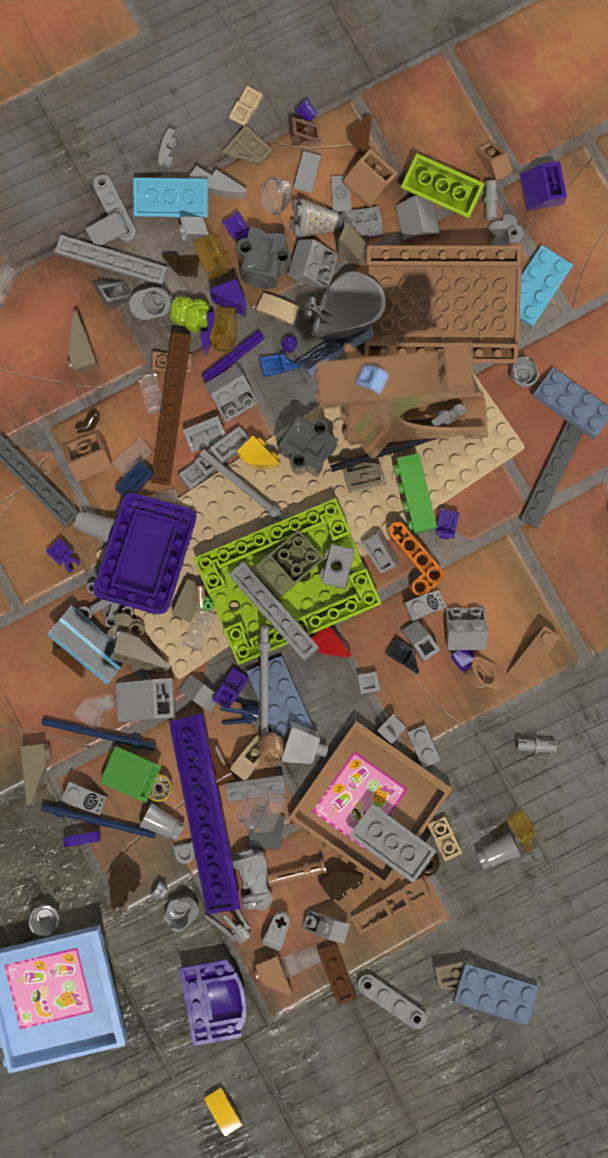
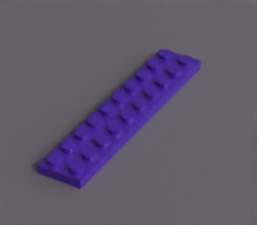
[169,714,241,914]

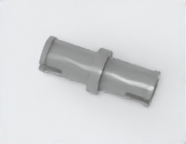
[484,180,499,220]
[516,738,557,754]

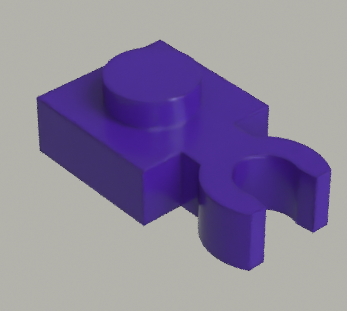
[46,538,80,573]

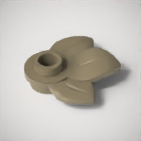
[107,613,145,639]

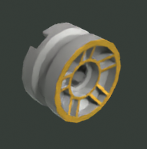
[149,774,173,802]

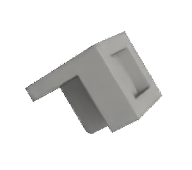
[377,714,406,744]

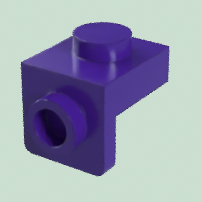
[222,212,250,242]
[435,508,459,539]

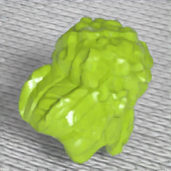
[169,297,210,333]

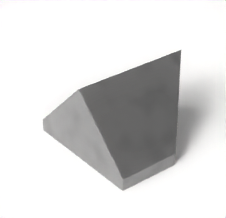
[90,280,132,311]

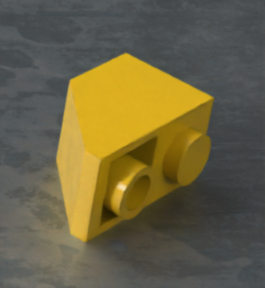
[236,436,280,469]

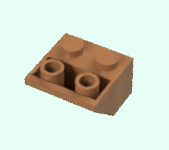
[342,149,399,207]

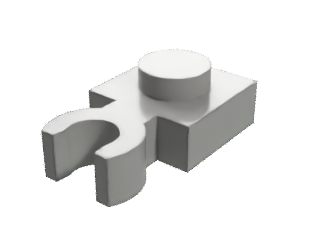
[432,404,467,427]

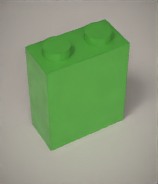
[100,746,161,802]

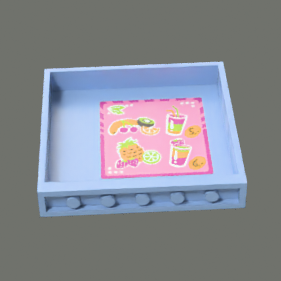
[0,925,127,1073]

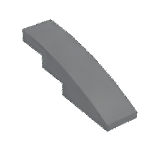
[178,426,249,490]

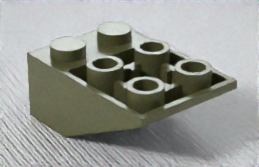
[253,530,324,600]

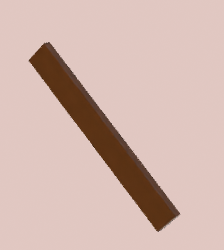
[151,333,191,486]

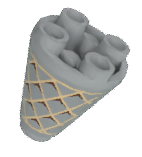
[290,199,343,237]

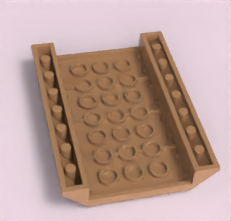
[365,246,522,364]

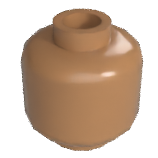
[259,732,285,763]

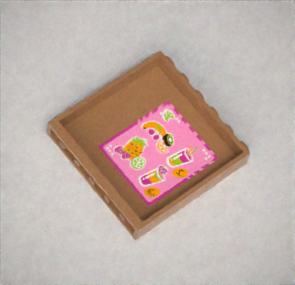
[289,721,452,887]

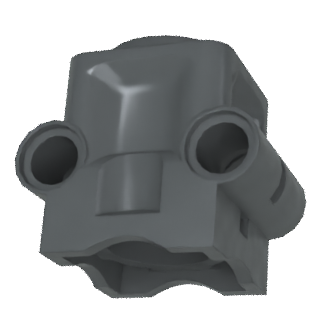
[237,226,291,289]
[277,415,338,478]

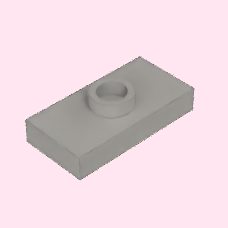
[331,176,351,214]

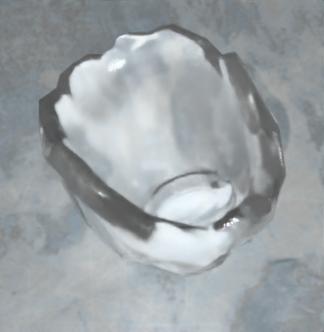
[258,177,292,216]

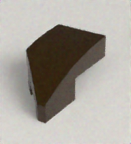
[162,254,200,277]

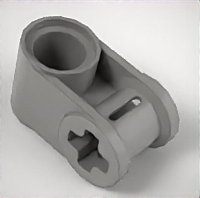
[262,911,290,951]

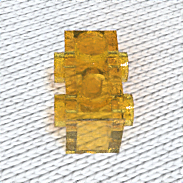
[193,233,231,281]

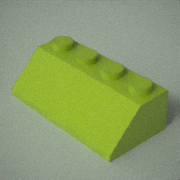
[401,153,485,219]

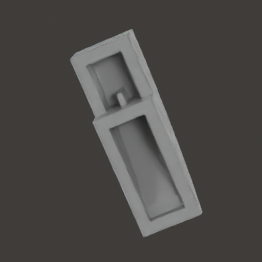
[188,166,248,199]

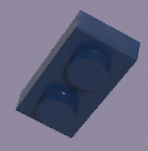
[114,461,155,497]

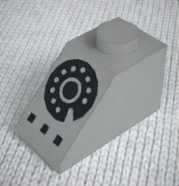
[404,590,447,623]
[61,782,108,815]

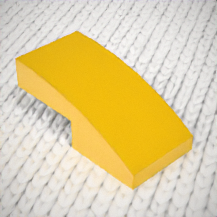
[204,1088,243,1136]

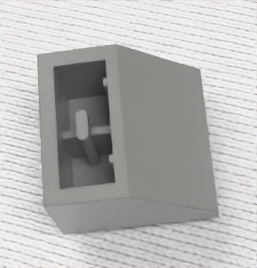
[288,239,338,290]
[203,365,258,422]
[446,607,488,650]

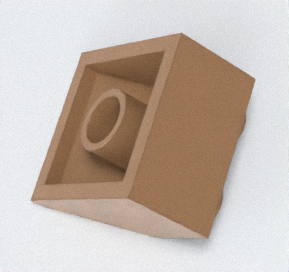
[63,431,112,482]

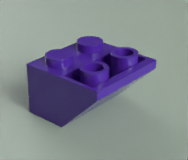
[520,161,567,211]

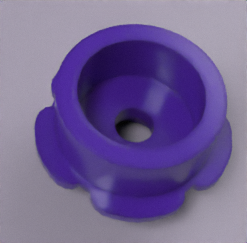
[281,336,298,353]

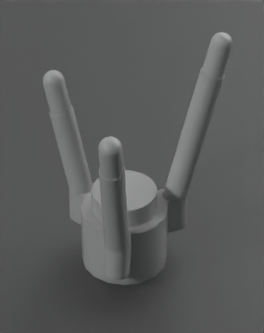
[204,909,251,945]

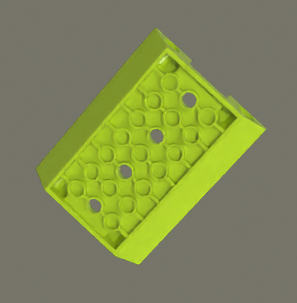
[193,498,382,665]

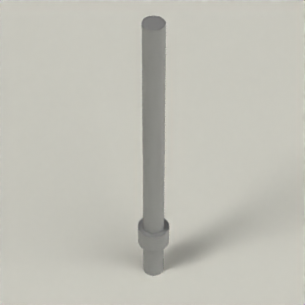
[199,449,287,521]
[259,626,270,738]

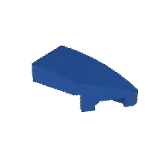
[259,354,299,377]

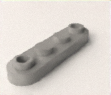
[93,175,136,243]
[357,974,427,1029]

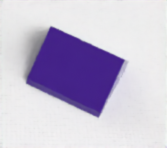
[210,279,248,317]

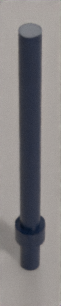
[42,718,156,751]
[41,803,156,839]

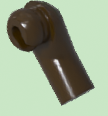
[75,410,99,434]

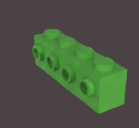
[393,453,437,535]

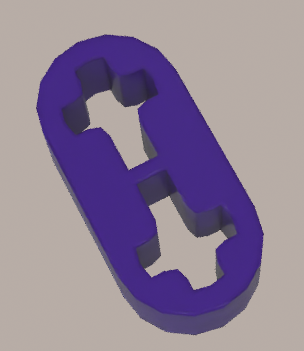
[63,831,101,847]

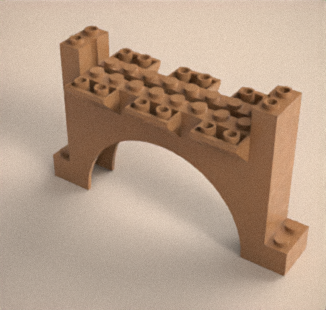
[314,343,488,459]

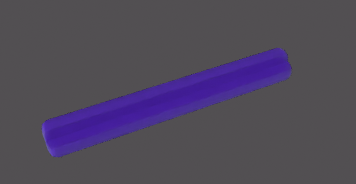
[202,331,264,383]

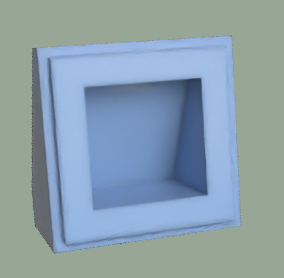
[356,364,388,393]

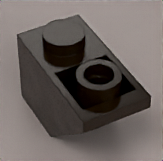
[109,863,141,910]
[318,869,364,901]

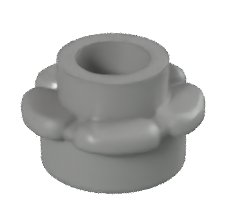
[150,881,168,900]

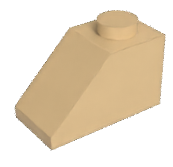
[230,735,263,781]

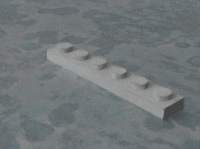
[55,235,168,286]
[229,562,319,661]

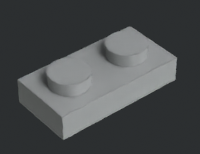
[407,725,441,768]

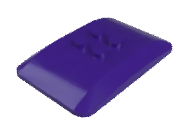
[93,493,197,615]

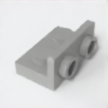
[341,206,383,239]

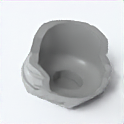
[164,897,199,932]

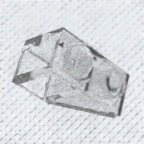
[73,694,116,729]

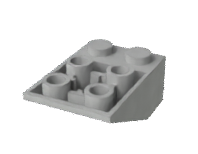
[116,678,176,722]

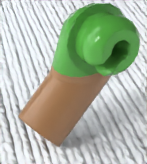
[195,584,214,611]

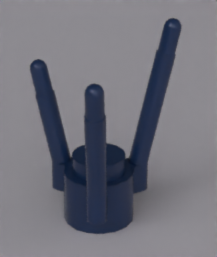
[219,698,259,725]

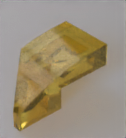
[506,810,535,853]

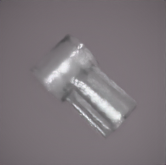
[280,946,322,978]

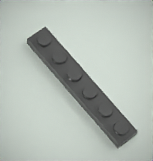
[520,421,583,529]
[0,435,78,528]

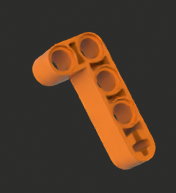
[387,522,444,596]

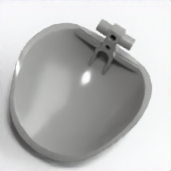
[304,271,386,340]

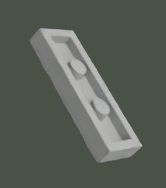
[225,775,286,802]

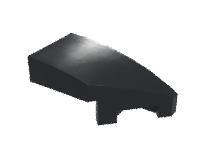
[385,638,419,674]

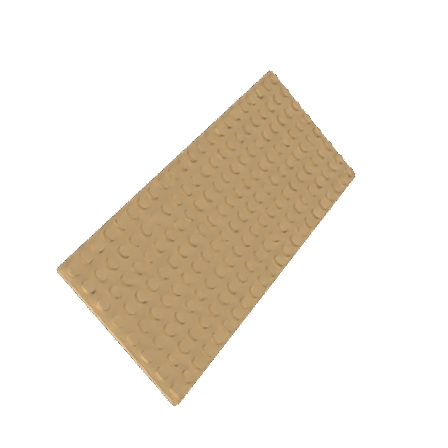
[96,373,525,679]

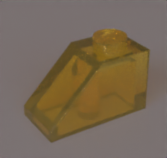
[210,307,237,352]

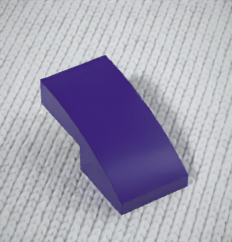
[201,312,215,355]
[212,668,249,708]

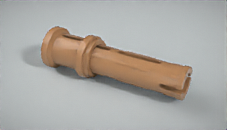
[267,858,327,886]

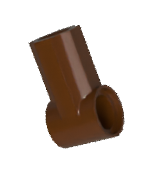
[209,746,235,788]

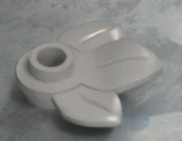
[488,214,524,246]

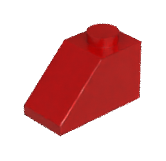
[311,627,352,658]

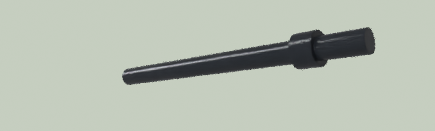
[330,438,439,472]

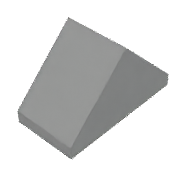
[179,675,217,712]

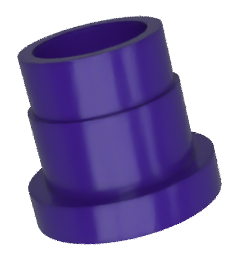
[295,99,318,122]

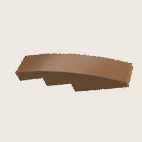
[351,877,431,935]

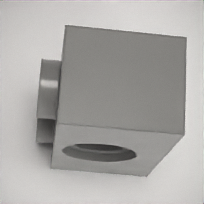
[320,544,355,590]

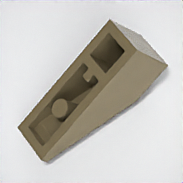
[338,223,367,266]
[67,310,98,375]
[109,631,170,675]
[21,744,51,805]

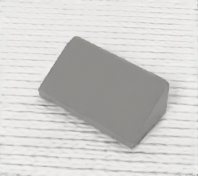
[86,213,128,247]
[361,530,399,574]

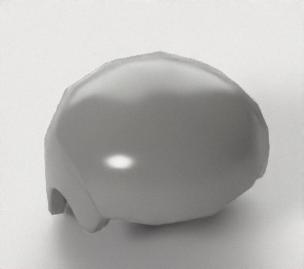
[510,357,539,388]
[29,904,59,936]

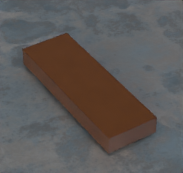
[317,942,356,1005]

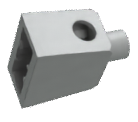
[281,721,328,764]

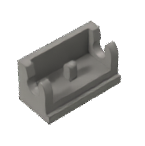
[183,416,226,453]

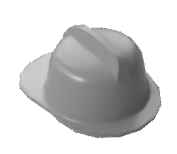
[129,287,172,320]

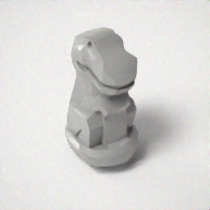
[231,848,273,911]

